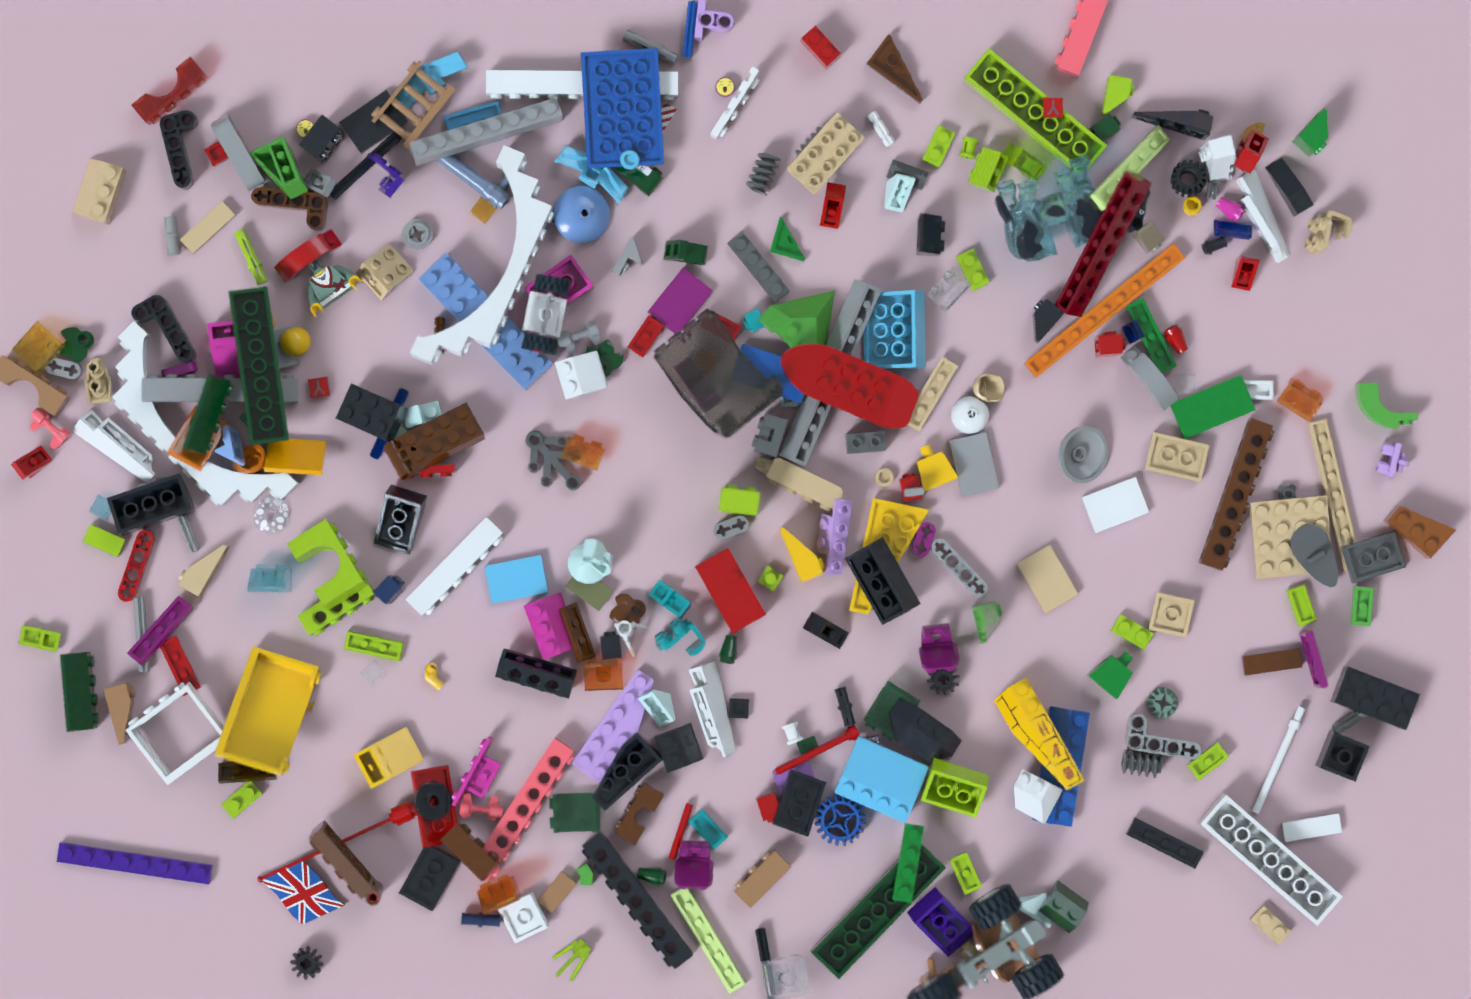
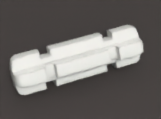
[867,111,895,147]

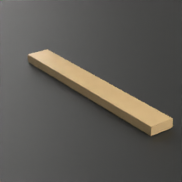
[1307,418,1357,572]

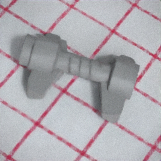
[556,321,601,354]

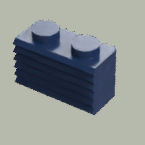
[373,575,405,604]

